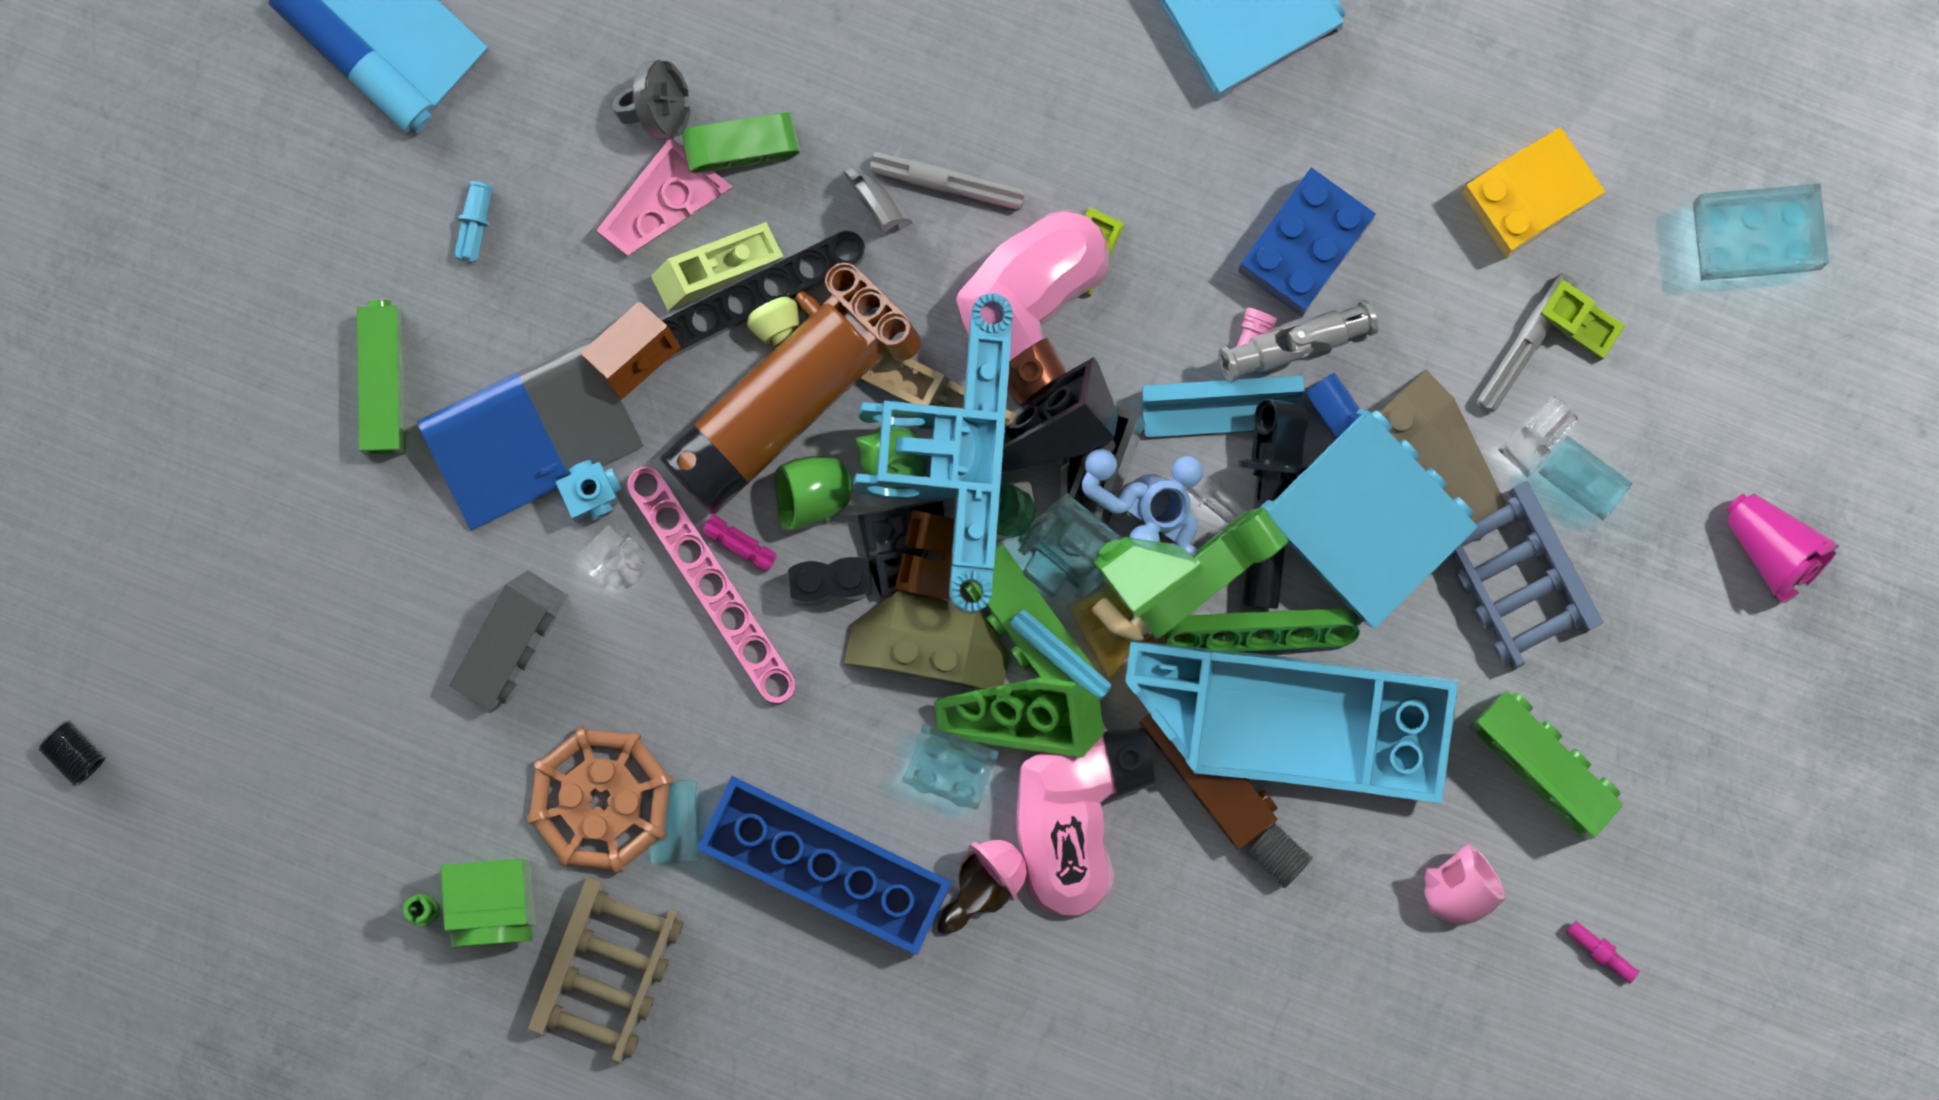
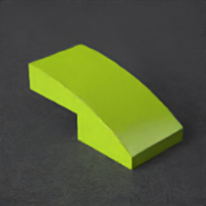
[1540,279,1626,360]

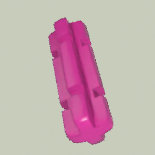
[703,515,777,572]

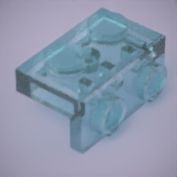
[902,724,999,810]

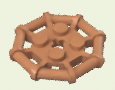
[526,725,674,874]

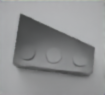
[1060,406,1145,535]
[449,570,568,711]

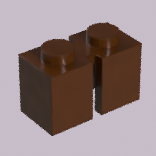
[895,510,961,601]

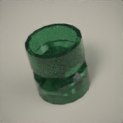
[997,479,1035,538]

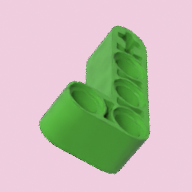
[1139,507,1289,638]

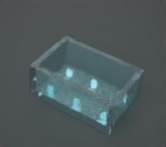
[1693,183,1829,281]

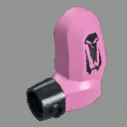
[1016,728,1156,917]

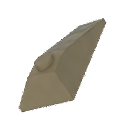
[1380,370,1507,540]

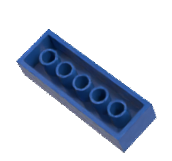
[696,776,953,956]

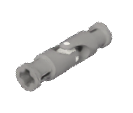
[1218,300,1379,383]

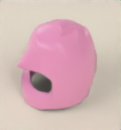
[1424,843,1505,926]

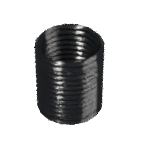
[39,720,105,786]

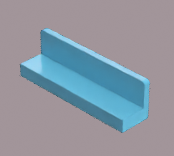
[1141,375,1304,438]

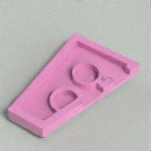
[596,138,733,256]

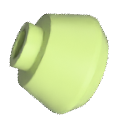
[747,297,799,347]

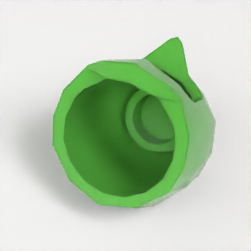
[856,425,928,489]
[775,456,851,531]

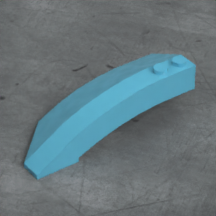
[1125,641,1460,804]

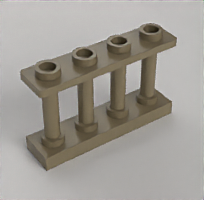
[527,876,684,1064]

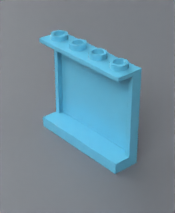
[1159,0,1345,100]
[1260,409,1478,629]

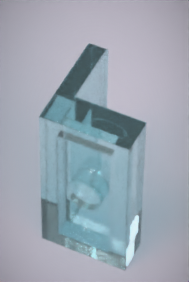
[649,779,700,864]

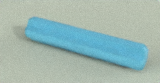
[1010,609,1111,700]

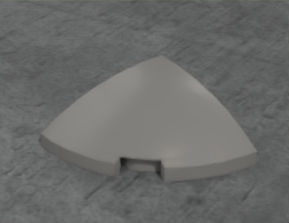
[844,167,913,232]

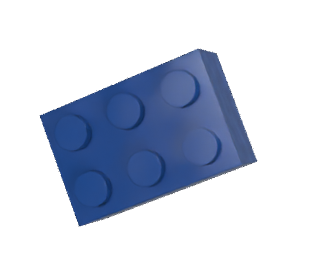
[1238,167,1376,317]

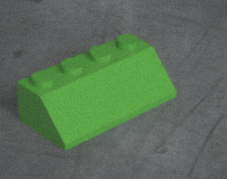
[1469,690,1624,841]

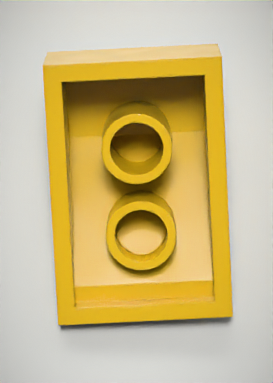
[1462,127,1606,259]

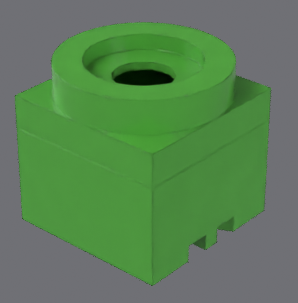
[441,858,535,947]

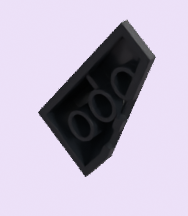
[1001,357,1118,472]

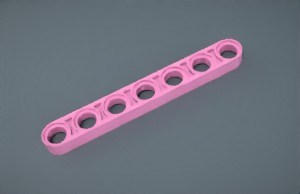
[628,467,795,704]

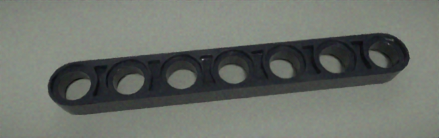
[662,230,865,362]

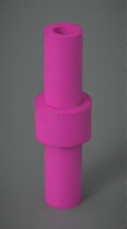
[1566,920,1640,984]

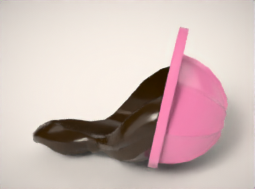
[937,840,1026,934]

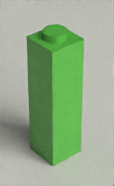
[357,300,405,455]

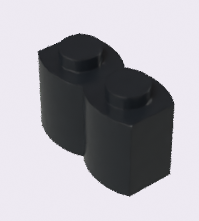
[788,557,873,605]

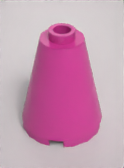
[1726,493,1839,604]

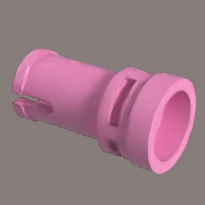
[1237,308,1277,347]

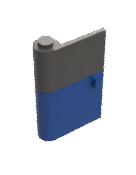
[417,337,643,530]

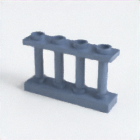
[1447,480,1604,670]

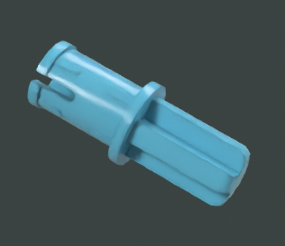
[455,181,494,262]

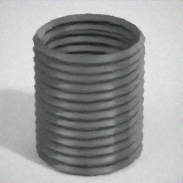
[1247,823,1313,888]

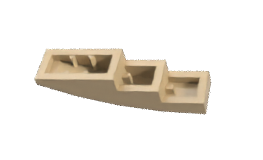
[860,353,1017,426]

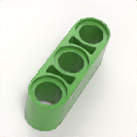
[681,112,801,173]

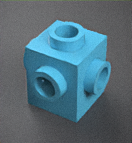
[556,460,622,522]

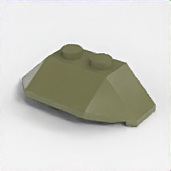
[844,591,1009,690]

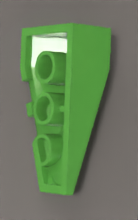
[934,678,1104,758]

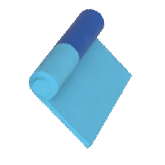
[268,0,489,134]

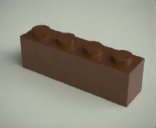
[1139,713,1278,851]

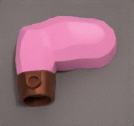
[956,210,1109,406]

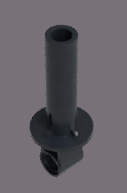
[1237,399,1308,609]

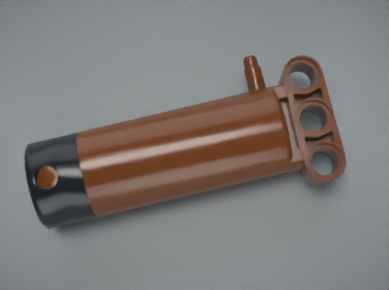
[660,262,921,515]

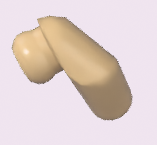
[1092,597,1150,642]

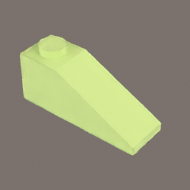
[651,222,784,311]

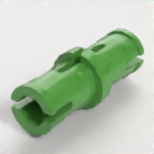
[403,894,440,926]

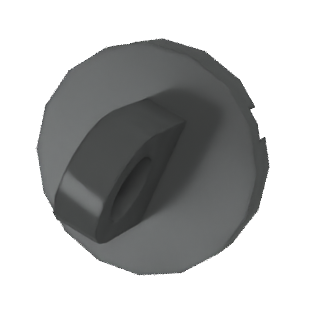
[612,60,690,140]

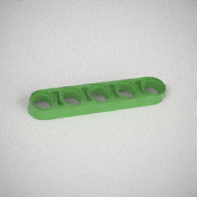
[1164,608,1360,652]

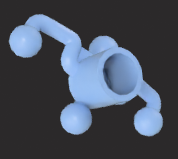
[1082,449,1203,555]

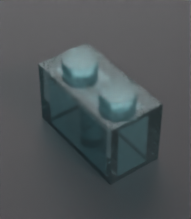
[1538,435,1633,521]

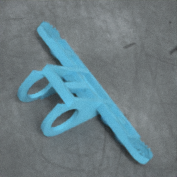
[853,293,1013,614]

